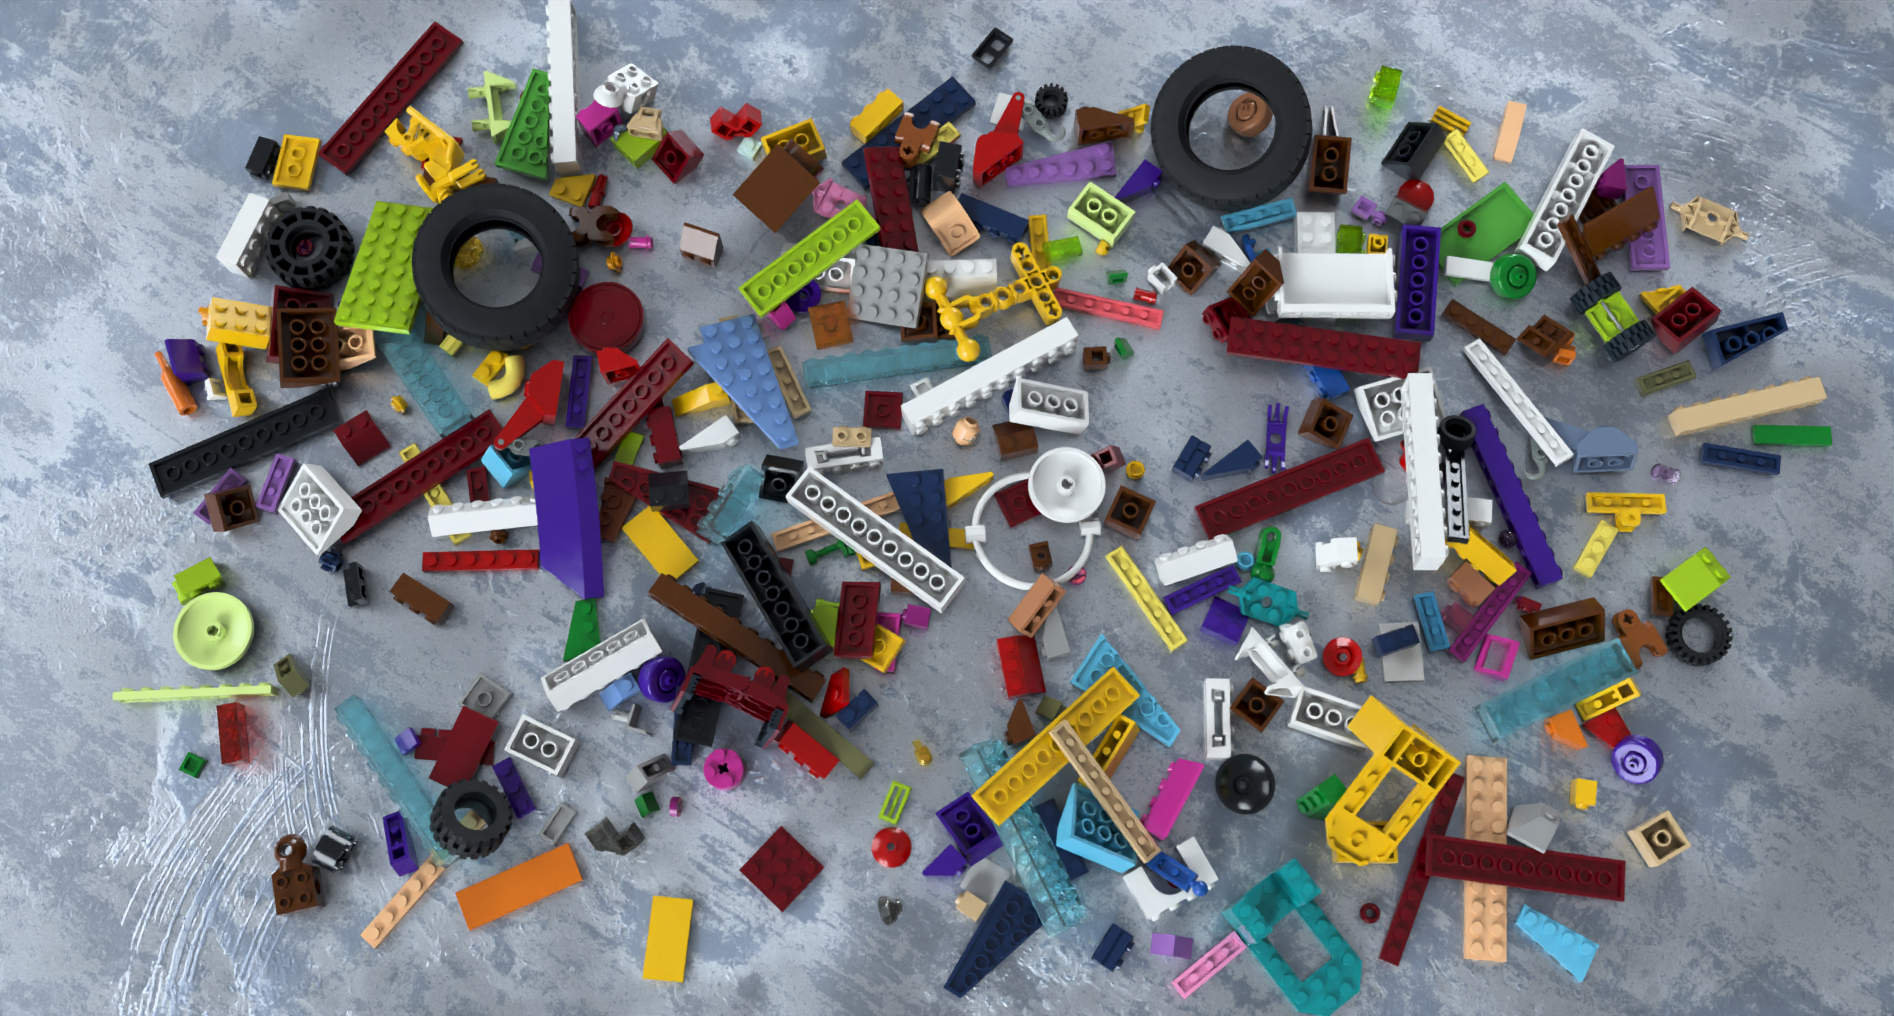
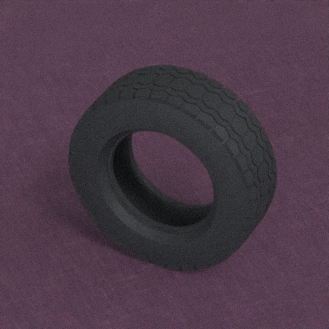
[1151,45,1313,212]
[412,183,580,351]

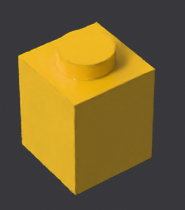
[1569,778,1597,810]

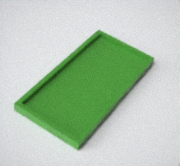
[1439,182,1534,287]

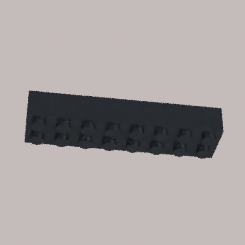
[720,521,834,673]

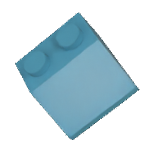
[481,445,531,488]

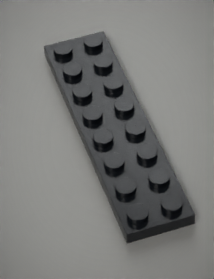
[673,587,744,748]

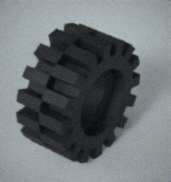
[1035,83,1068,119]

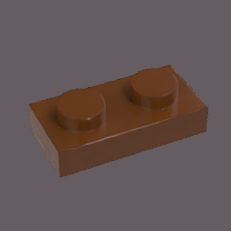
[1650,576,1673,617]

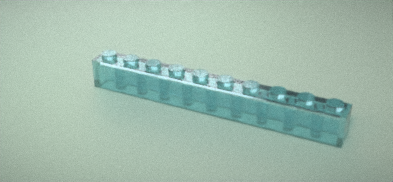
[802,334,992,389]
[334,694,460,869]

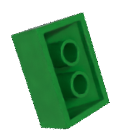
[1296,774,1347,821]

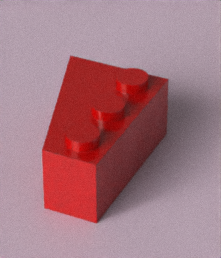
[774,721,840,779]

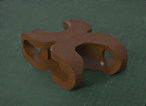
[568,206,619,247]

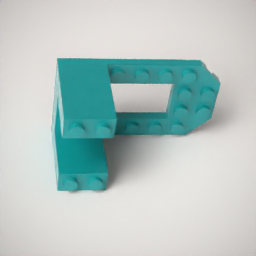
[1220,858,1362,1016]

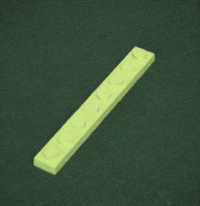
[112,682,278,703]

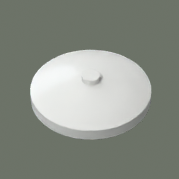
[1028,447,1106,523]

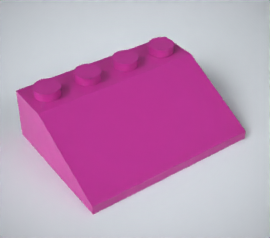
[1140,758,1205,842]

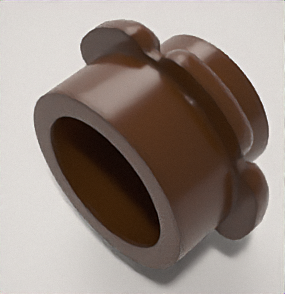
[489,529,508,544]

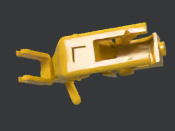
[385,106,486,204]

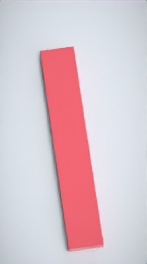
[1053,287,1164,330]

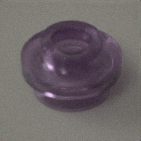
[1499,530,1518,549]

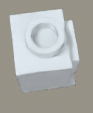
[1147,262,1177,296]

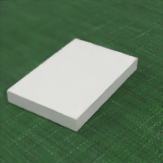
[1378,622,1425,682]

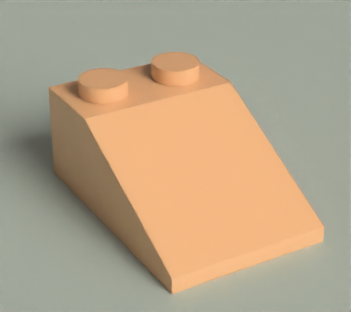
[338,326,376,371]

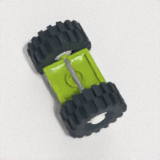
[1570,272,1656,362]

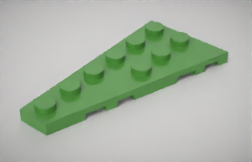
[494,68,551,181]

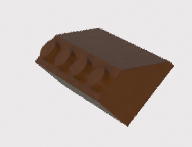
[1520,597,1605,660]

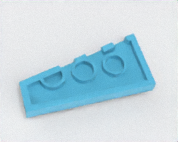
[1514,904,1599,982]

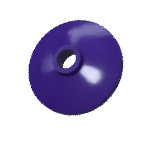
[785,280,821,313]

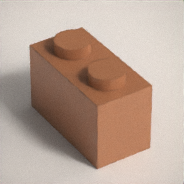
[1446,561,1495,608]

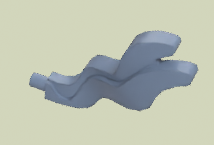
[613,119,631,141]

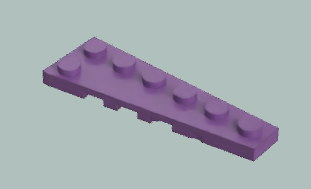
[1005,141,1116,188]

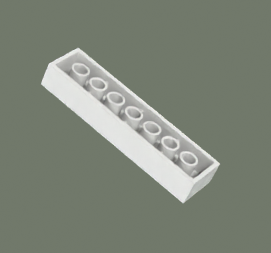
[1514,128,1615,271]

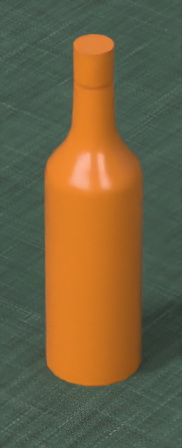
[154,351,198,416]

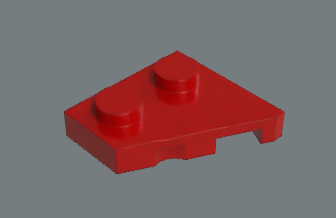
[820,667,850,718]

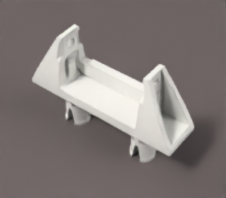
[1235,627,1305,698]

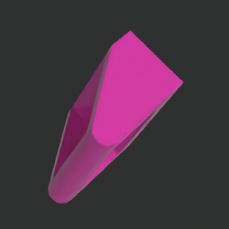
[1474,634,1520,682]

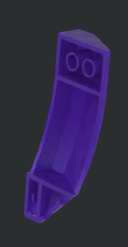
[529,438,604,600]

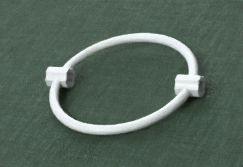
[965,472,1101,590]

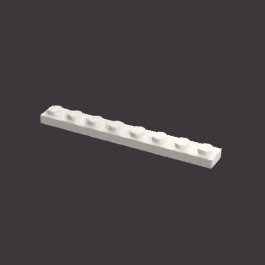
[1463,338,1574,467]

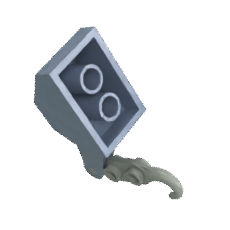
[1523,416,1639,480]

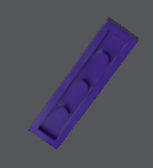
[565,355,594,430]
[1163,564,1242,615]

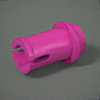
[629,235,653,250]

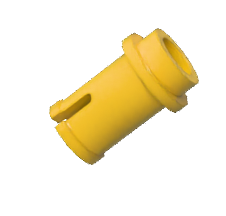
[1353,658,1368,683]

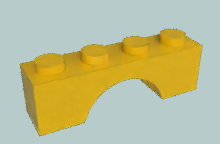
[215,342,257,417]

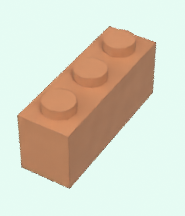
[1008,573,1066,638]

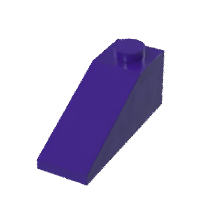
[1114,159,1163,204]
[382,810,419,877]

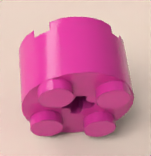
[703,749,746,791]

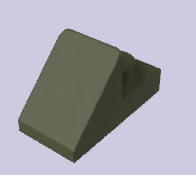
[1035,696,1067,722]

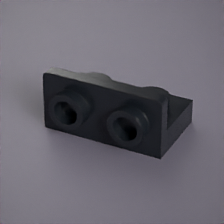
[343,562,369,607]

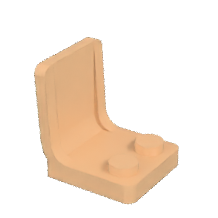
[920,191,980,256]

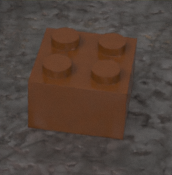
[1103,485,1156,540]

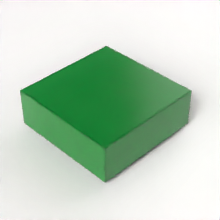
[179,752,208,779]

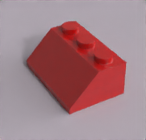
[996,635,1046,700]

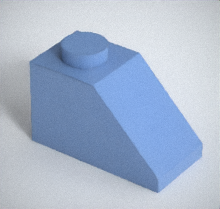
[599,672,641,711]

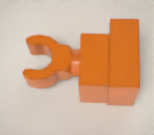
[1552,332,1576,366]

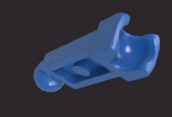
[1141,851,1208,897]

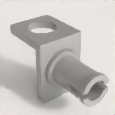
[611,703,653,737]

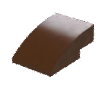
[900,301,957,343]

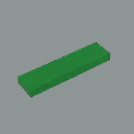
[1752,425,1833,446]

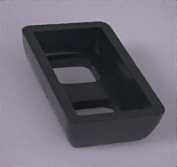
[972,27,1013,70]

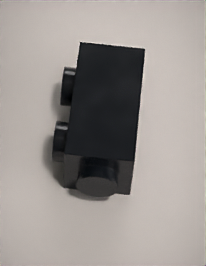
[245,136,281,180]

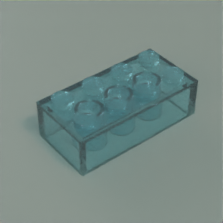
[696,464,766,544]

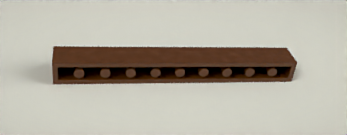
[648,573,826,703]

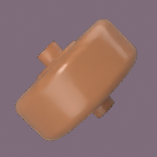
[1227,92,1273,137]

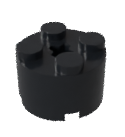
[311,825,358,873]

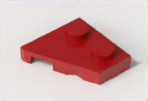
[1580,707,1632,749]

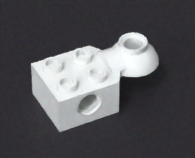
[593,63,659,114]

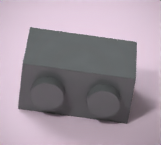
[1385,195,1428,226]

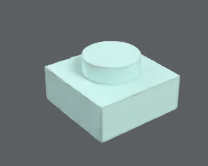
[737,137,763,161]

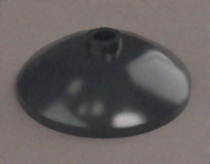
[1215,754,1275,815]

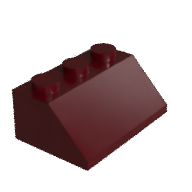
[1650,286,1721,354]

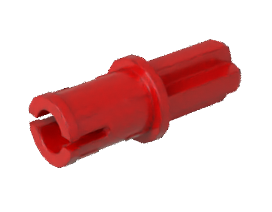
[588,174,608,210]

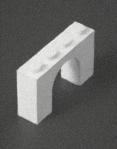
[1123,837,1219,922]

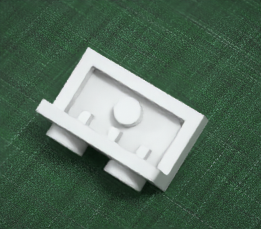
[1279,621,1318,665]

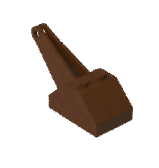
[1307,106,1352,195]

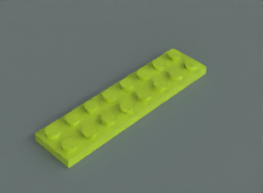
[738,199,881,318]

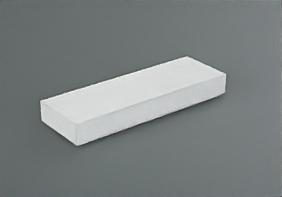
[1444,256,1494,282]

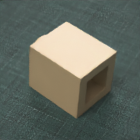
[955,891,987,922]

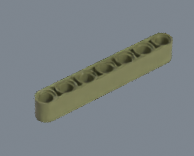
[772,680,874,779]

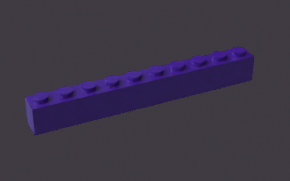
[1459,404,1563,590]

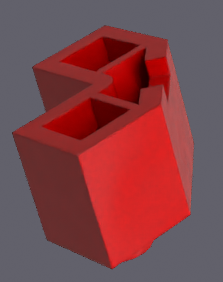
[710,103,762,140]

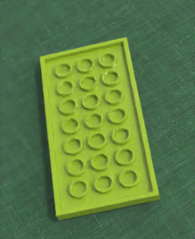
[334,201,433,335]

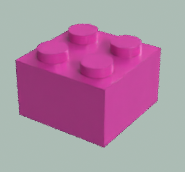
[576,100,623,148]

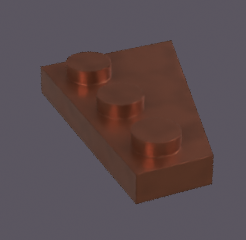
[599,477,637,544]

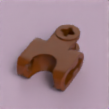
[894,112,940,168]
[1612,609,1668,671]

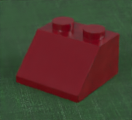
[651,129,705,184]
[333,410,392,467]

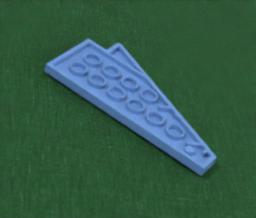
[688,314,798,450]

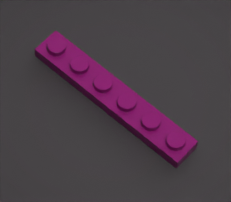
[1447,561,1532,663]

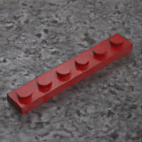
[422,549,540,573]

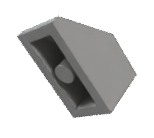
[625,753,675,793]

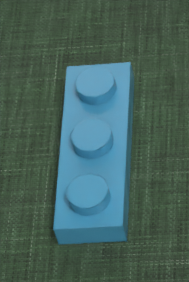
[1413,591,1450,653]

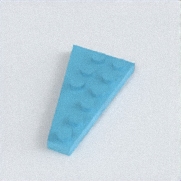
[1070,633,1181,748]

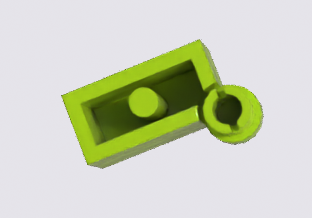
[172,557,225,605]
[811,598,840,647]

